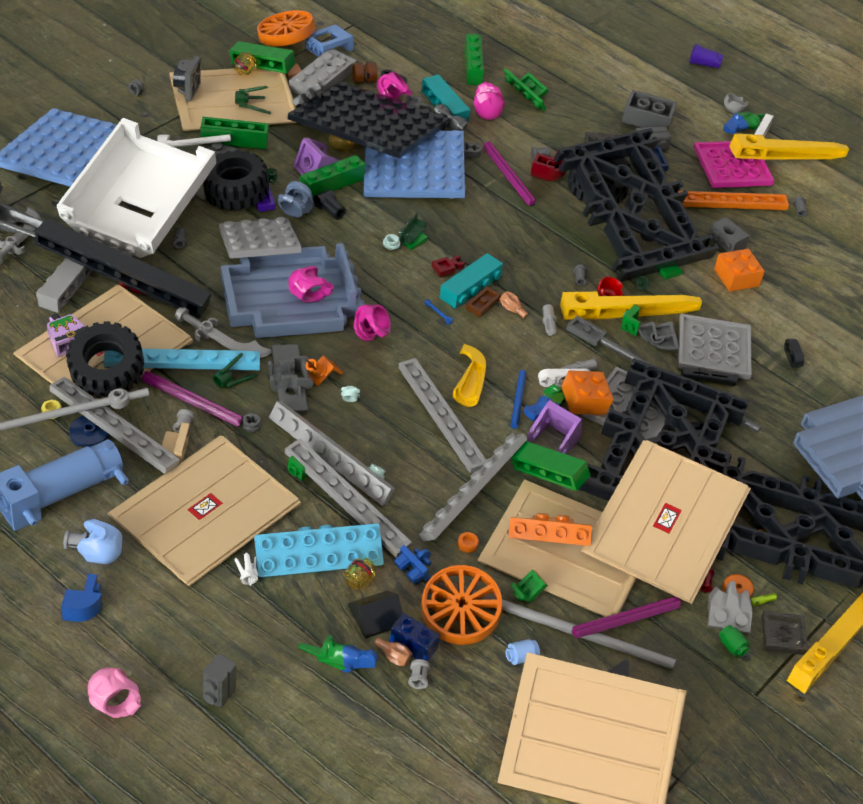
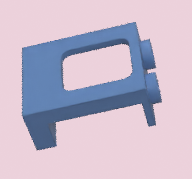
[305,24,354,57]

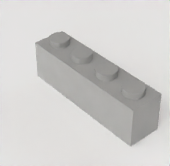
[36,258,93,313]

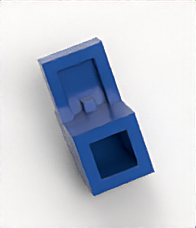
[61,574,102,622]

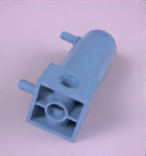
[0,439,129,531]

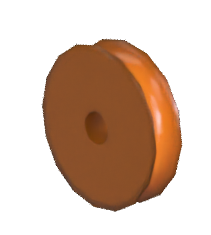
[722,574,754,598]

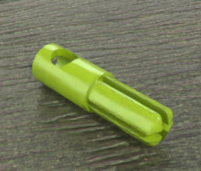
[750,593,777,606]

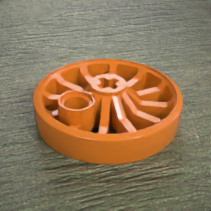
[257,10,316,47]
[421,565,503,645]

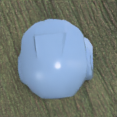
[77,519,122,564]

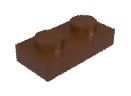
[466,286,501,317]

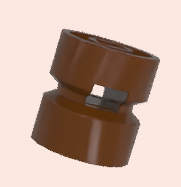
[352,62,377,83]

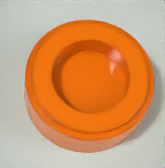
[458,532,479,553]

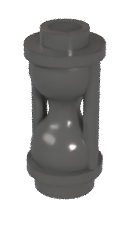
[433,103,468,131]

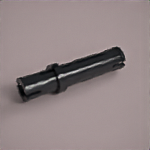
[681,367,738,386]

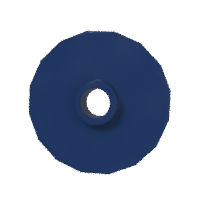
[69,416,110,447]

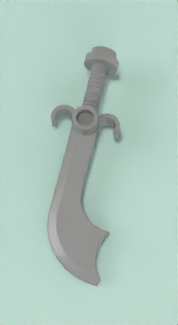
[0,207,41,265]
[175,307,272,358]

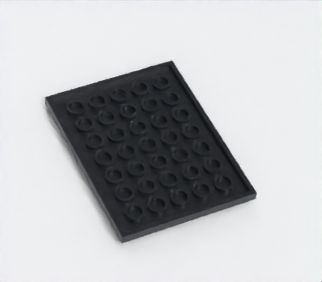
[288,81,449,159]

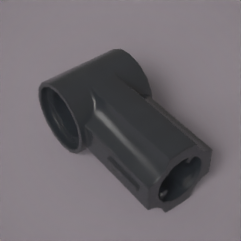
[313,189,346,220]

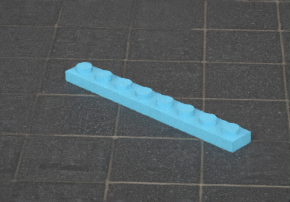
[104,349,260,370]

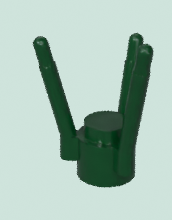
[235,86,271,114]
[213,353,257,389]

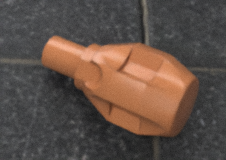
[499,291,528,319]
[374,637,413,666]

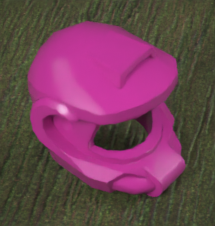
[377,71,412,100]
[474,82,505,120]
[288,266,334,303]
[354,304,391,341]

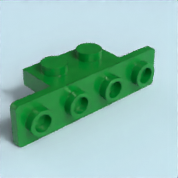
[504,68,549,111]

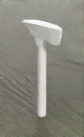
[157,134,231,148]

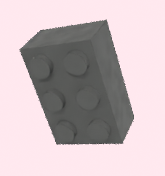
[622,90,677,130]

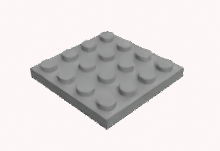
[219,217,301,259]
[677,314,751,380]
[582,367,680,439]

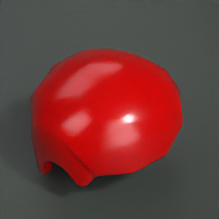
[597,277,624,296]

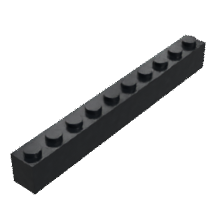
[34,218,212,319]

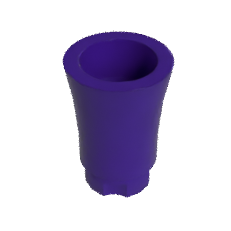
[689,43,723,68]

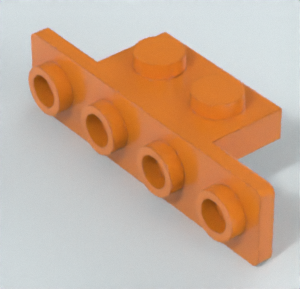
[509,513,592,546]

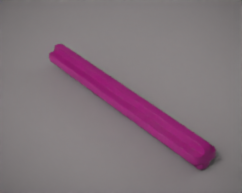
[483,141,536,206]
[142,371,243,427]
[572,596,681,638]

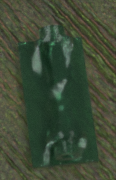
[398,213,427,246]

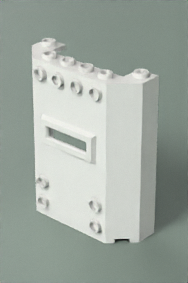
[57,118,216,258]

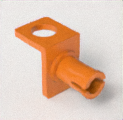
[306,356,344,386]

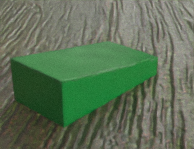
[404,231,427,250]
[659,266,683,280]

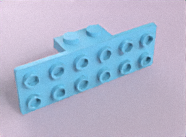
[254,523,384,577]

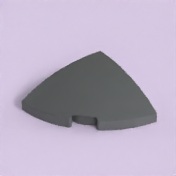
[638,321,679,351]

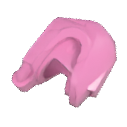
[88,667,142,718]

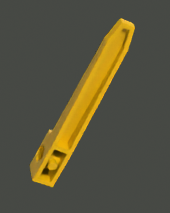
[729,134,849,160]
[560,292,702,320]
[787,593,863,694]

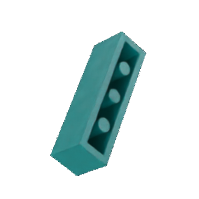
[421,74,470,123]
[439,253,503,309]

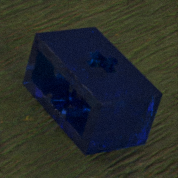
[390,613,440,662]

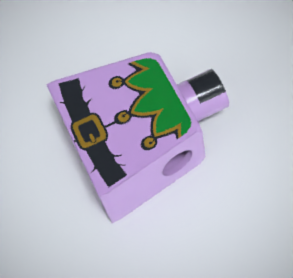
[47,313,85,357]

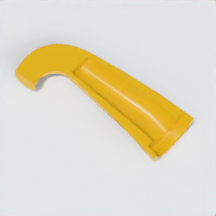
[453,344,486,407]

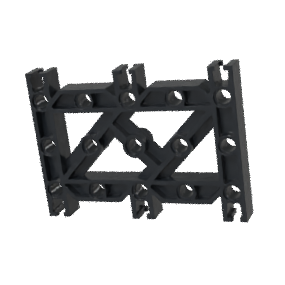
[554,128,719,282]
[578,358,749,501]
[716,454,863,589]

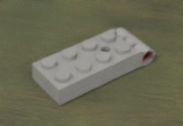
[289,49,359,100]

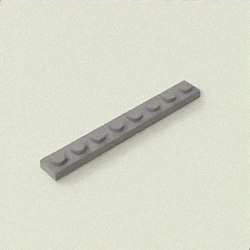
[398,358,486,473]
[49,377,180,474]
[269,401,395,506]
[419,433,527,542]
[285,438,412,558]

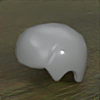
[724,93,748,114]

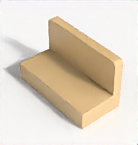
[162,422,190,463]

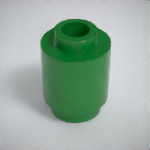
[718,625,750,657]

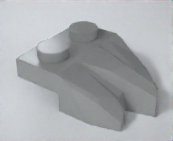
[707,581,752,634]

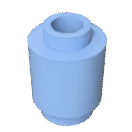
[506,639,540,665]

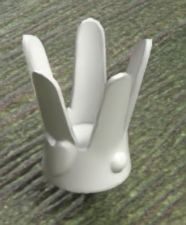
[235,553,258,586]

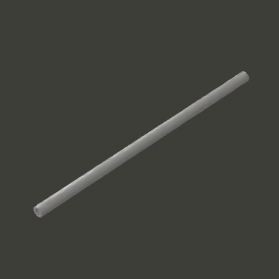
[432,575,676,670]

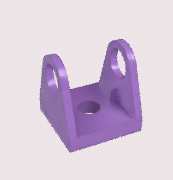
[293,138,340,175]
[527,400,582,454]

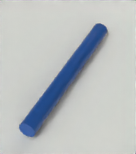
[510,370,527,429]

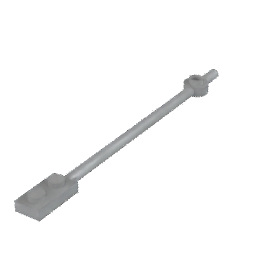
[0,388,149,431]

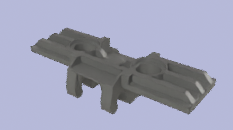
[268,344,313,413]

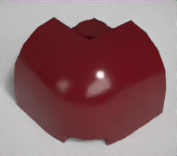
[531,150,567,182]

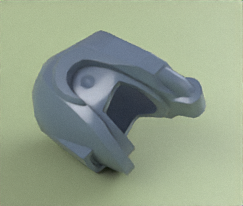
[278,181,314,218]

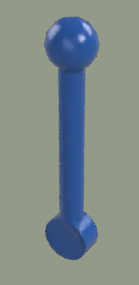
[424,299,453,324]

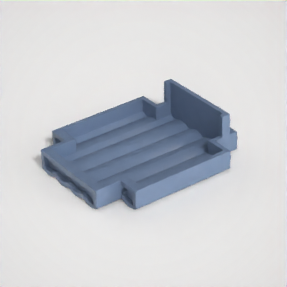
[221,243,365,338]
[793,395,863,500]

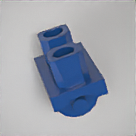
[394,545,432,585]

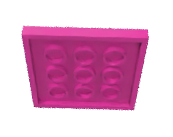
[693,141,774,188]

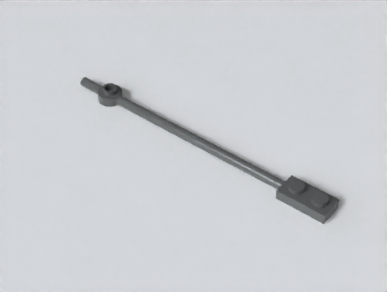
[566,315,761,433]

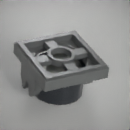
[173,56,201,101]

